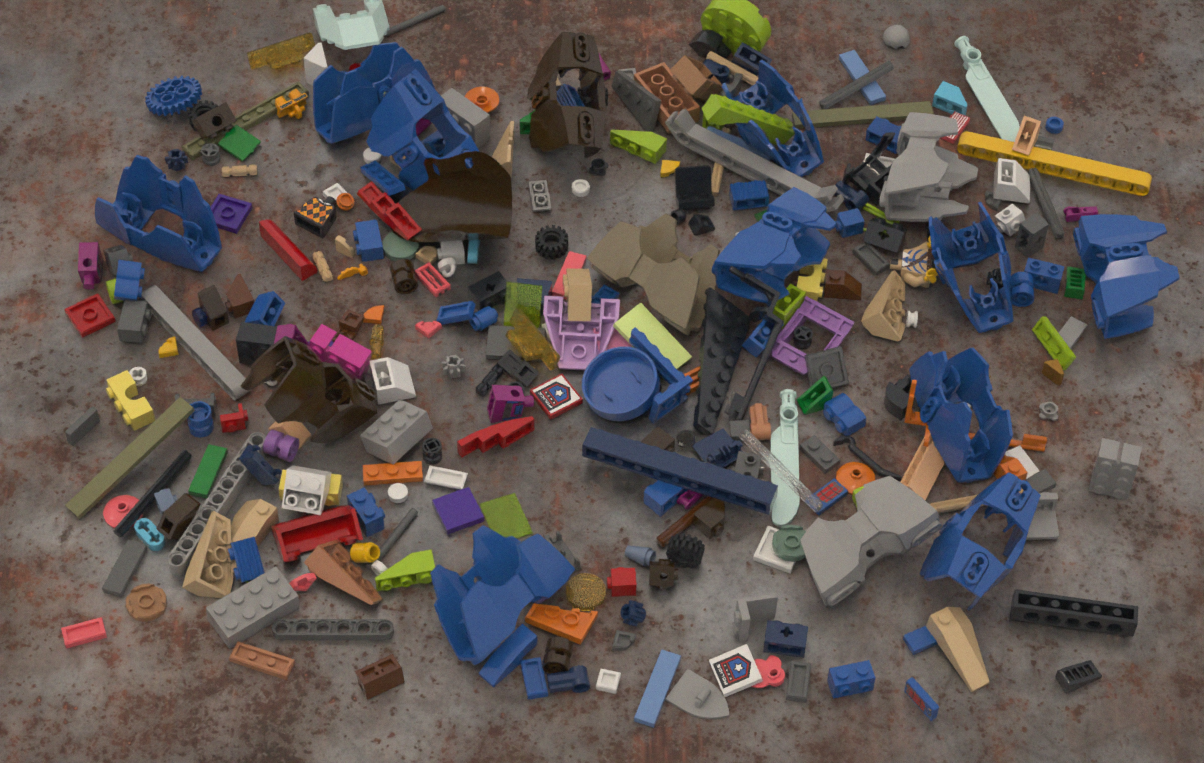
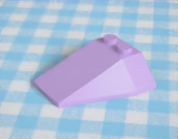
[543,296,620,370]

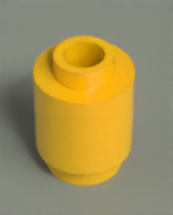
[350,542,380,563]

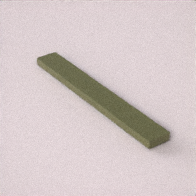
[182,81,309,161]
[792,101,934,129]
[65,397,195,520]

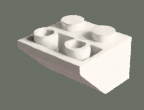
[993,158,1030,204]
[369,357,416,405]
[282,466,331,515]

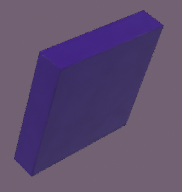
[210,194,252,234]
[432,487,484,535]

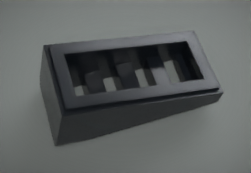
[1055,660,1102,694]

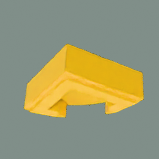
[660,160,680,177]
[159,336,178,358]

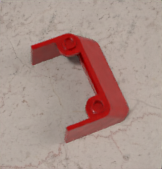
[271,505,363,562]

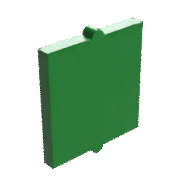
[218,125,261,162]

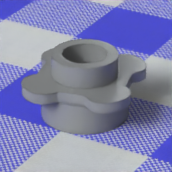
[1039,402,1059,421]

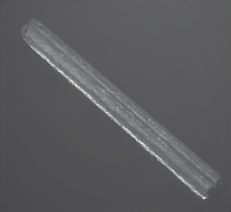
[739,429,823,512]

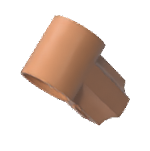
[749,403,771,441]

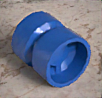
[1010,272,1034,307]
[187,401,214,438]

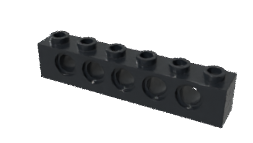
[1010,589,1138,637]

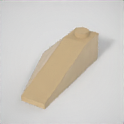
[492,121,514,177]
[229,499,279,576]

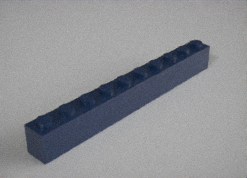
[582,427,778,515]

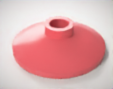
[103,495,144,528]

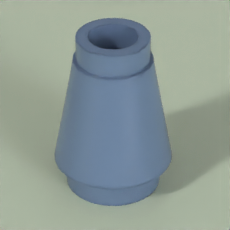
[625,545,656,567]

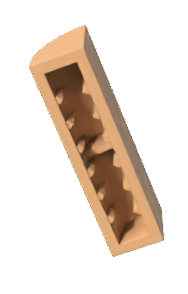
[900,433,945,500]

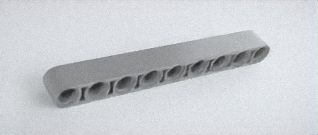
[139,285,252,401]
[168,432,266,577]

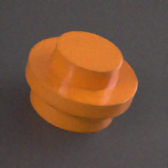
[336,193,355,211]

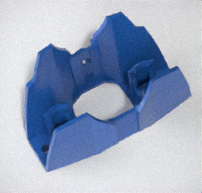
[313,42,435,144]
[722,60,824,178]
[366,69,479,190]
[95,155,222,272]
[712,187,837,303]
[928,202,1014,333]
[1073,214,1180,339]
[909,347,1013,483]
[919,472,1041,611]
[430,525,575,665]

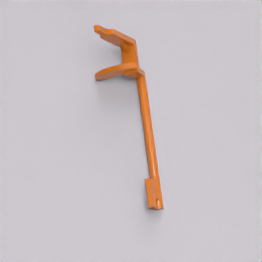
[904,379,1047,452]

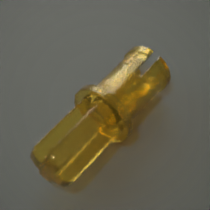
[369,324,384,360]

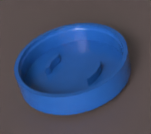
[582,346,660,421]

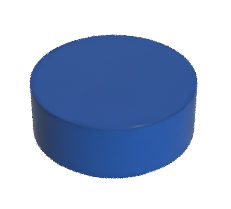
[1045,117,1064,134]

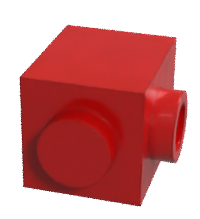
[607,567,637,597]

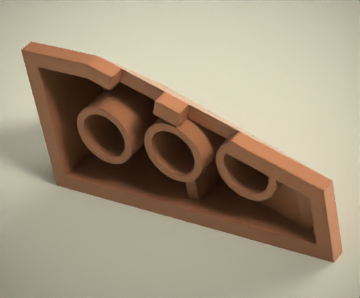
[304,540,382,605]

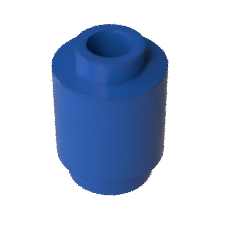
[469,306,498,331]

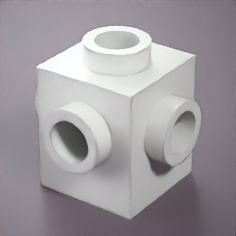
[995,204,1025,237]

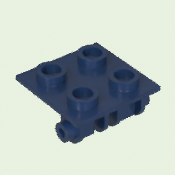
[691,428,743,468]

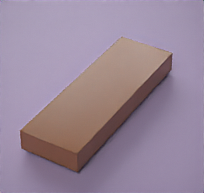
[229,641,295,680]

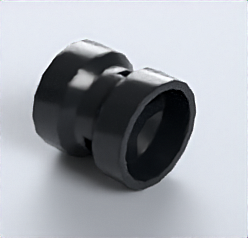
[422,438,442,465]

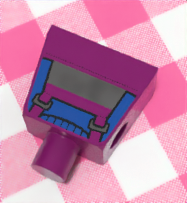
[78,242,104,290]
[487,385,534,423]

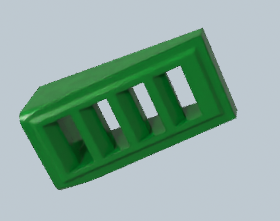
[1064,266,1085,299]

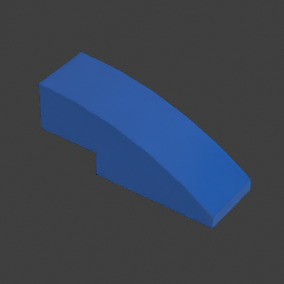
[479,624,537,688]

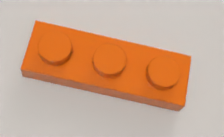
[363,461,423,486]

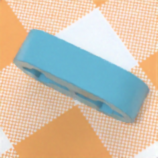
[468,240,480,264]
[134,518,165,551]

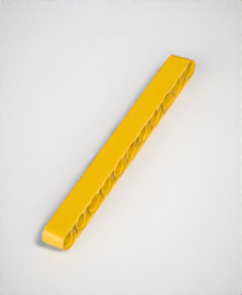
[957,131,1152,196]

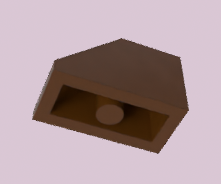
[824,269,862,300]
[225,273,254,319]

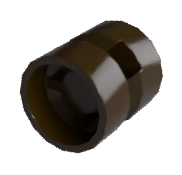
[390,259,418,295]
[542,637,573,674]

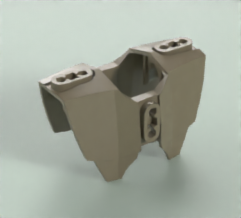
[587,214,720,335]

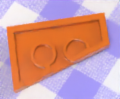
[525,603,598,645]

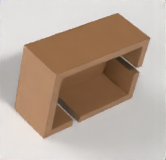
[670,55,723,101]

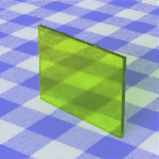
[504,282,542,328]
[479,493,533,539]

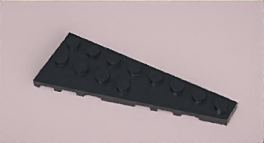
[693,287,751,436]

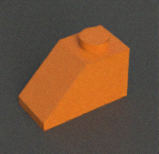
[993,455,1028,480]

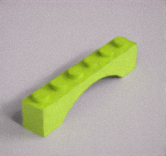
[702,94,794,145]

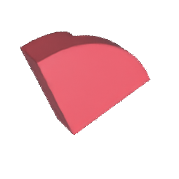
[415,321,442,339]
[289,573,317,591]

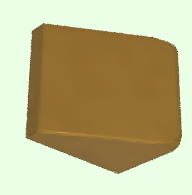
[1042,359,1064,386]

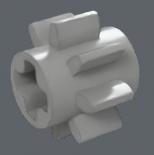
[442,355,466,379]

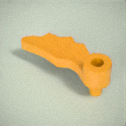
[337,264,368,280]

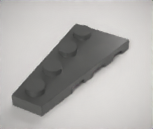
[612,70,662,132]

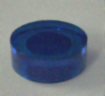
[192,307,207,327]

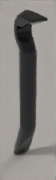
[833,435,903,482]

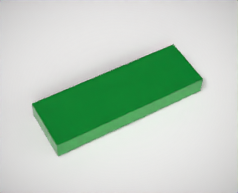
[188,444,228,499]

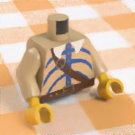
[890,236,938,288]

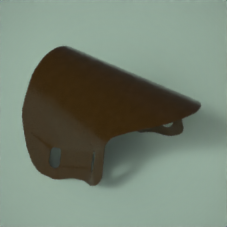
[390,151,512,242]

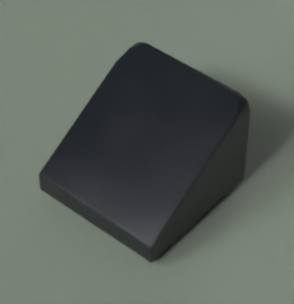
[688,214,715,235]

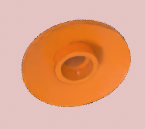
[465,87,499,113]
[836,462,875,495]

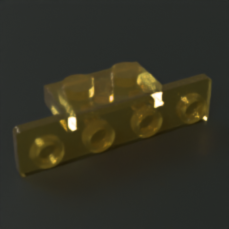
[246,32,315,69]
[505,308,560,371]

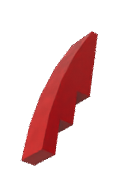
[357,181,422,241]
[457,416,535,458]

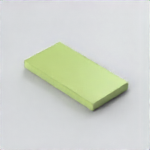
[613,303,692,380]

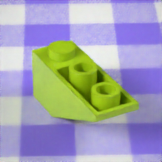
[610,130,667,164]
[375,549,435,591]

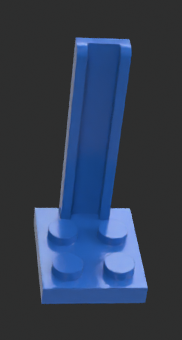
[629,327,693,424]

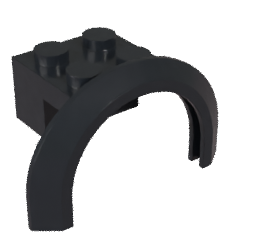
[842,132,896,206]

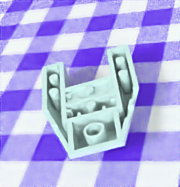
[313,0,390,50]

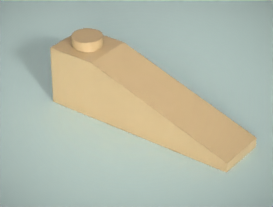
[861,270,905,341]
[182,511,234,598]
[926,607,989,692]

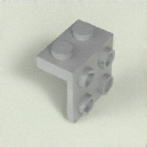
[1026,492,1059,540]
[732,594,778,642]

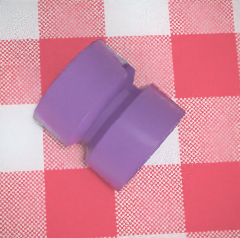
[263,429,299,462]

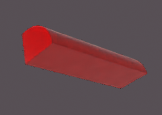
[259,219,317,281]

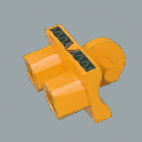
[275,89,308,119]

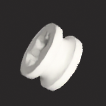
[906,311,918,328]
[129,367,147,386]

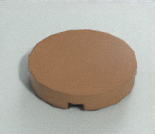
[126,583,167,622]

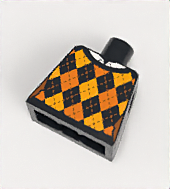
[294,196,337,239]

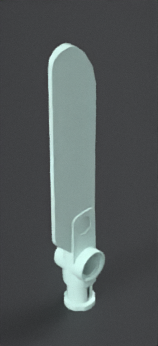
[954,36,1020,142]
[771,389,800,527]

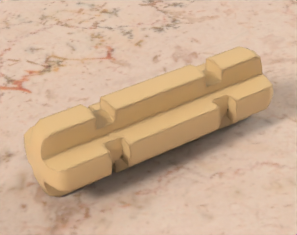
[222,164,257,177]
[313,251,333,282]

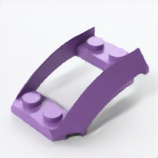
[772,296,854,375]

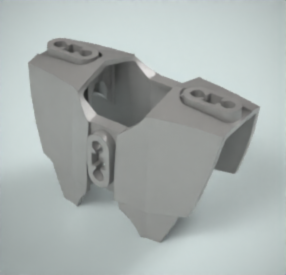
[880,112,978,222]
[800,476,942,607]

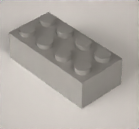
[206,566,299,649]

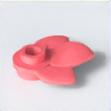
[751,655,785,688]

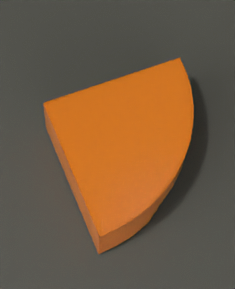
[363,305,384,324]

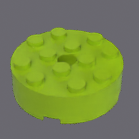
[701,0,771,56]

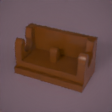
[355,654,405,700]

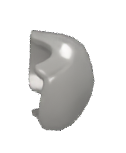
[883,25,910,49]

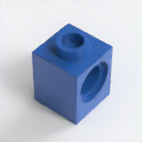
[835,208,865,238]

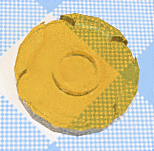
[566,573,606,611]

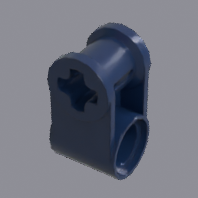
[703,59,730,84]

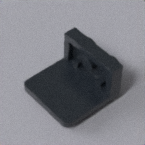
[675,165,715,210]

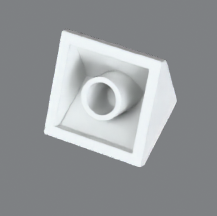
[304,43,328,86]

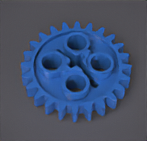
[145,75,202,116]

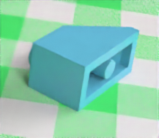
[932,81,967,116]

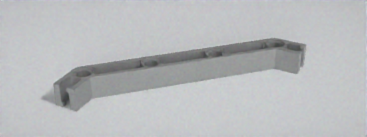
[665,109,844,212]

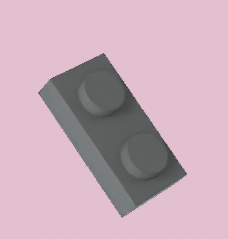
[799,435,840,474]

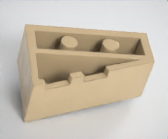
[563,268,592,321]

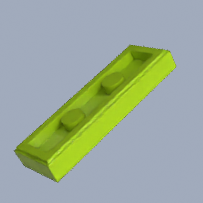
[1032,317,1076,370]

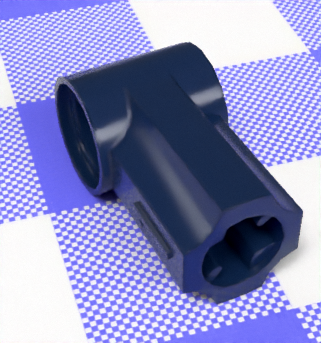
[834,181,869,210]
[547,665,590,693]

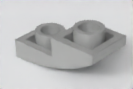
[528,180,551,212]

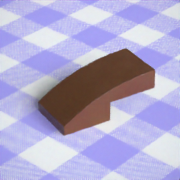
[332,309,365,342]

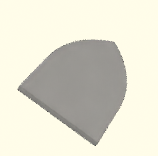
[665,669,729,719]

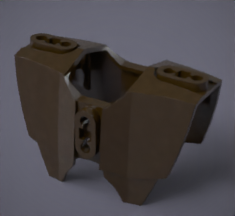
[526,32,607,158]
[241,336,377,444]

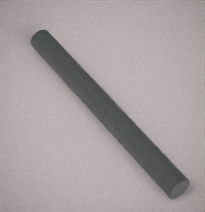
[385,5,446,37]
[366,508,418,570]

